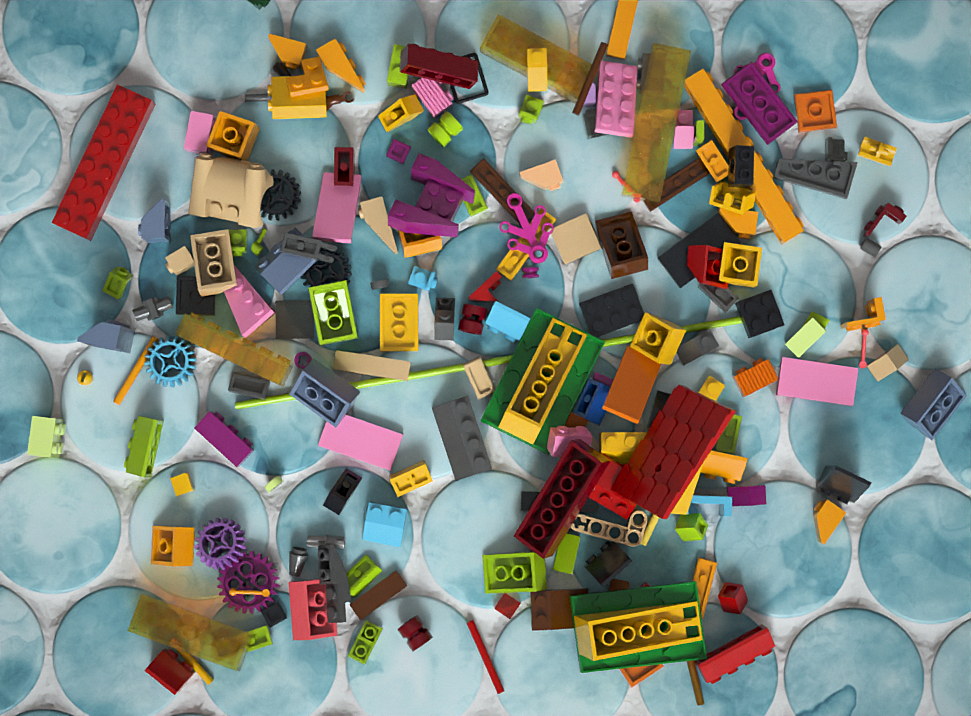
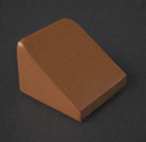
[565,413,588,428]
[608,578,629,591]

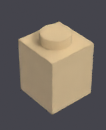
[165,246,195,276]

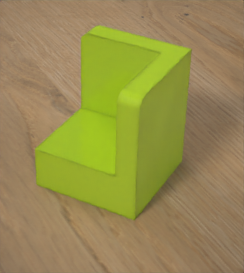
[675,513,708,541]

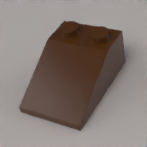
[595,211,648,279]
[530,588,588,631]

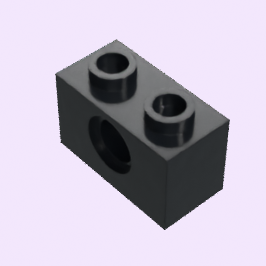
[728,145,754,188]

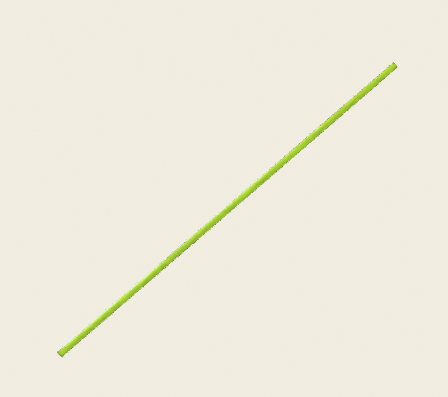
[235,316,742,410]

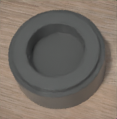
[370,279,390,290]

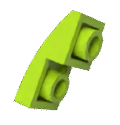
[347,620,383,665]

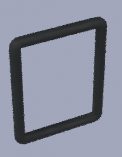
[450,53,489,104]

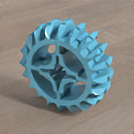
[144,336,197,388]

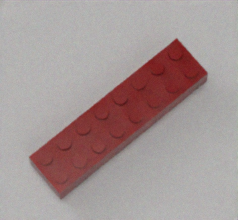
[52,84,156,241]

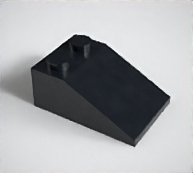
[816,465,872,505]
[584,541,632,587]

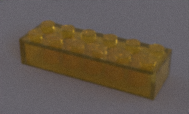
[480,14,599,103]
[175,313,294,387]
[127,594,254,671]

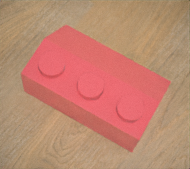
[289,579,338,640]

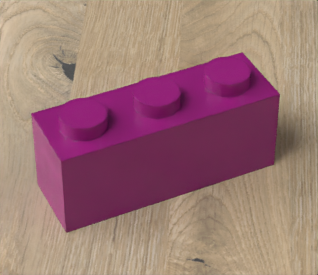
[194,411,254,467]

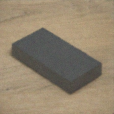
[228,372,271,400]

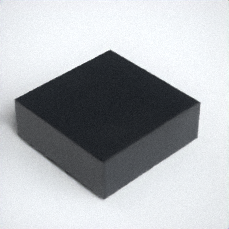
[261,601,287,628]

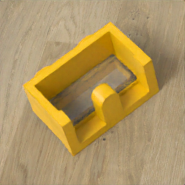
[709,181,756,215]

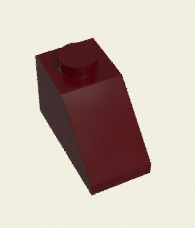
[334,147,355,186]

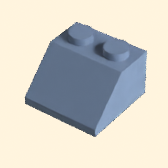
[138,199,171,243]

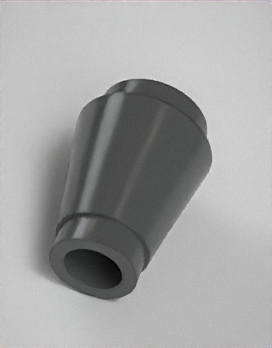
[289,547,308,577]

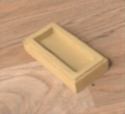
[462,356,495,400]

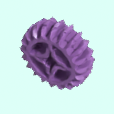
[194,517,247,570]

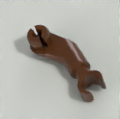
[326,91,355,112]

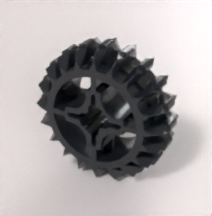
[260,169,301,221]
[300,248,352,291]

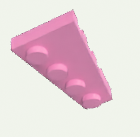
[224,265,274,338]

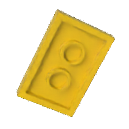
[380,294,419,352]

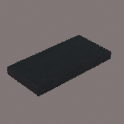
[657,213,741,288]

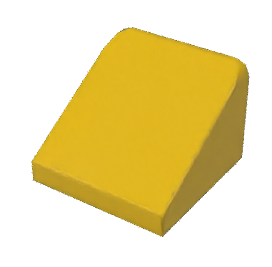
[170,472,195,497]

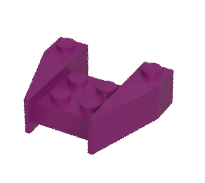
[388,153,475,237]

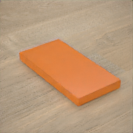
[602,345,661,424]

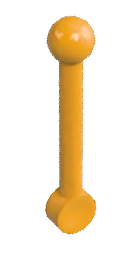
[229,588,270,597]

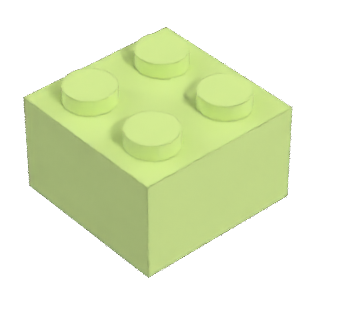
[27,416,66,458]

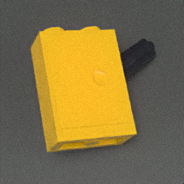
[267,62,327,119]

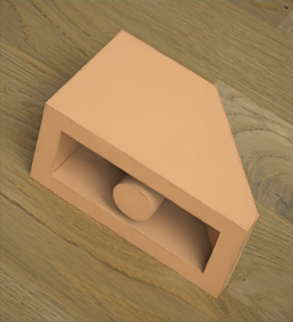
[519,159,563,191]

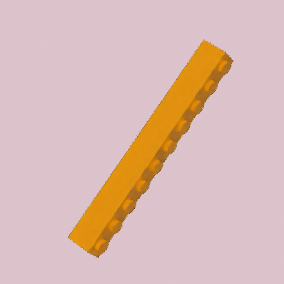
[682,69,804,245]

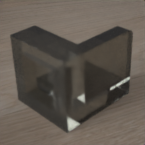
[825,137,847,162]

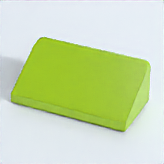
[553,533,580,574]
[346,554,382,597]

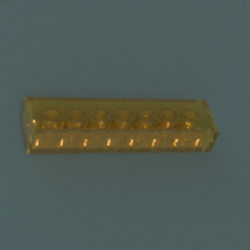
[621,43,691,203]

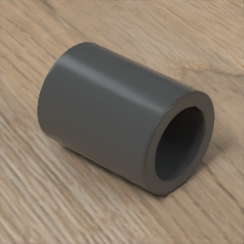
[860,237,882,257]

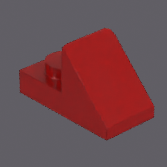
[468,271,502,303]

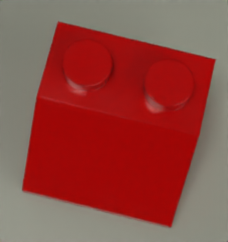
[144,648,195,695]

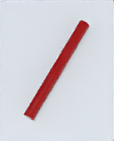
[466,620,505,694]

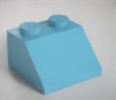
[485,301,530,343]
[363,502,408,547]

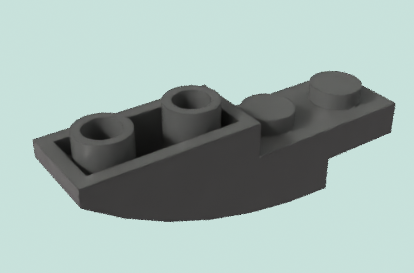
[318,545,351,623]

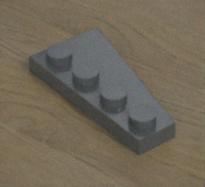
[773,159,858,199]

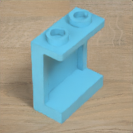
[687,495,732,516]

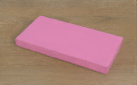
[312,172,362,243]
[776,357,858,406]
[318,415,403,471]

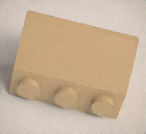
[190,229,237,297]

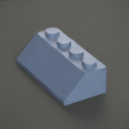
[77,319,135,353]

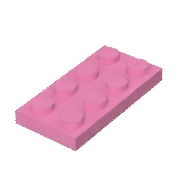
[594,61,638,138]

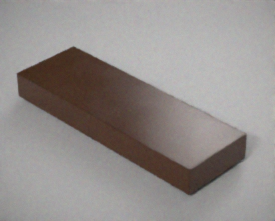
[349,570,407,620]

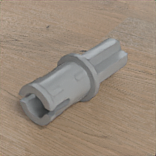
[306,534,345,549]

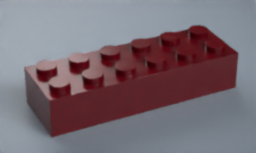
[514,439,610,559]

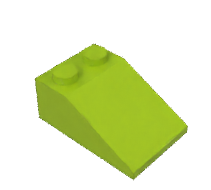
[308,280,359,346]
[482,551,547,594]

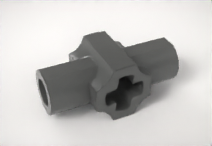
[132,296,173,321]

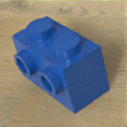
[573,379,610,426]

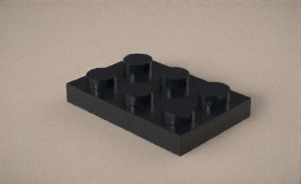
[579,283,644,337]

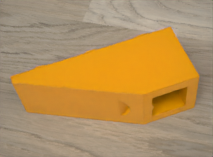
[316,38,366,93]

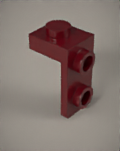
[863,203,907,237]

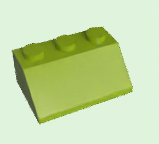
[124,416,164,477]

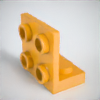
[840,297,886,331]

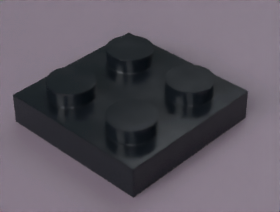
[735,290,785,339]

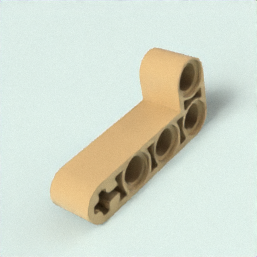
[570,510,647,547]

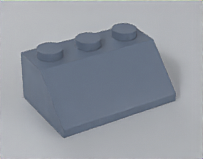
[254,227,323,295]
[289,359,360,427]
[900,368,967,440]

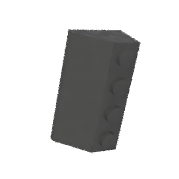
[432,396,492,481]

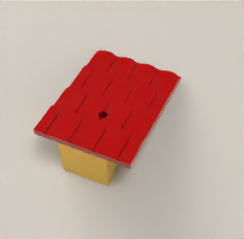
[611,384,736,519]

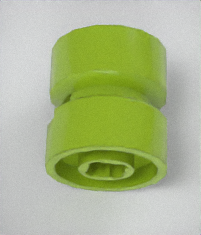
[427,111,463,147]

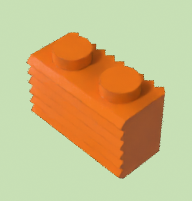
[733,358,779,397]

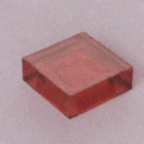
[494,593,521,619]

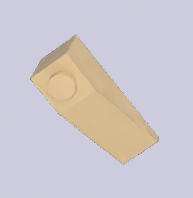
[358,196,398,254]

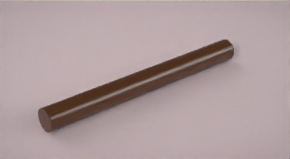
[572,42,608,116]

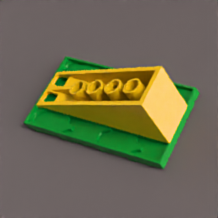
[480,308,605,455]
[569,581,707,673]

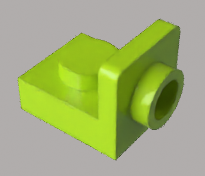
[518,94,544,124]
[229,229,247,257]
[102,267,133,300]

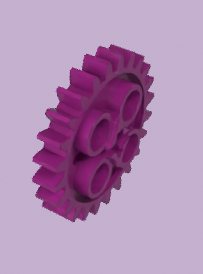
[217,551,280,614]

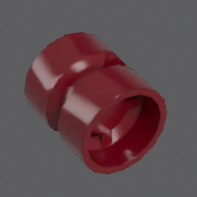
[458,304,488,335]
[397,615,433,652]

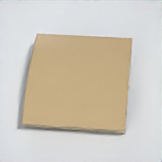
[550,213,602,264]

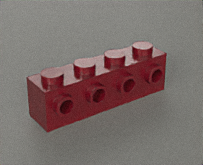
[400,44,478,89]

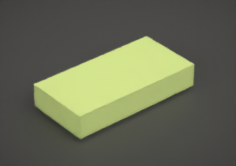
[785,317,826,358]

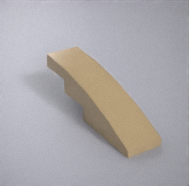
[333,350,411,381]

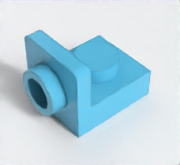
[408,266,438,292]

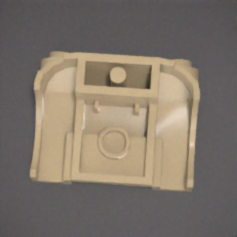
[188,153,273,228]

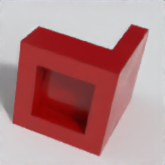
[718,582,748,615]

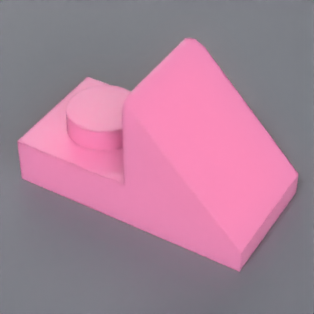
[673,110,694,149]

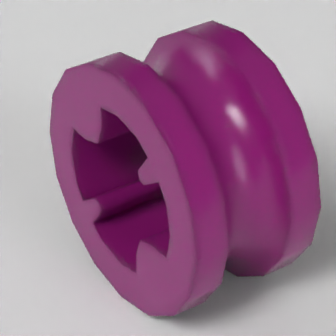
[522,267,539,279]
[294,352,312,369]

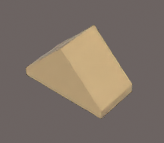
[866,344,909,382]

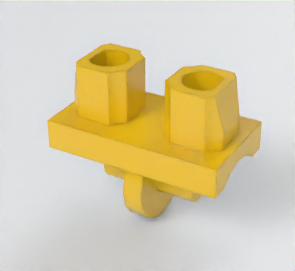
[858,137,897,166]

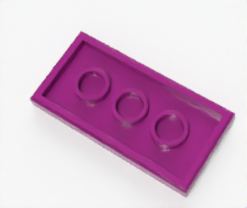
[721,62,798,145]

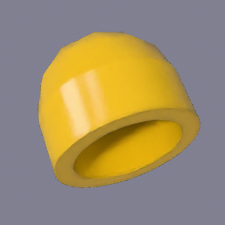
[77,370,93,386]

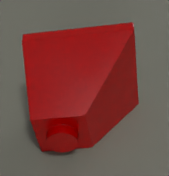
[687,245,728,289]

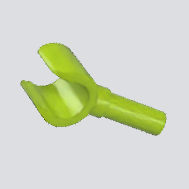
[251,228,267,256]

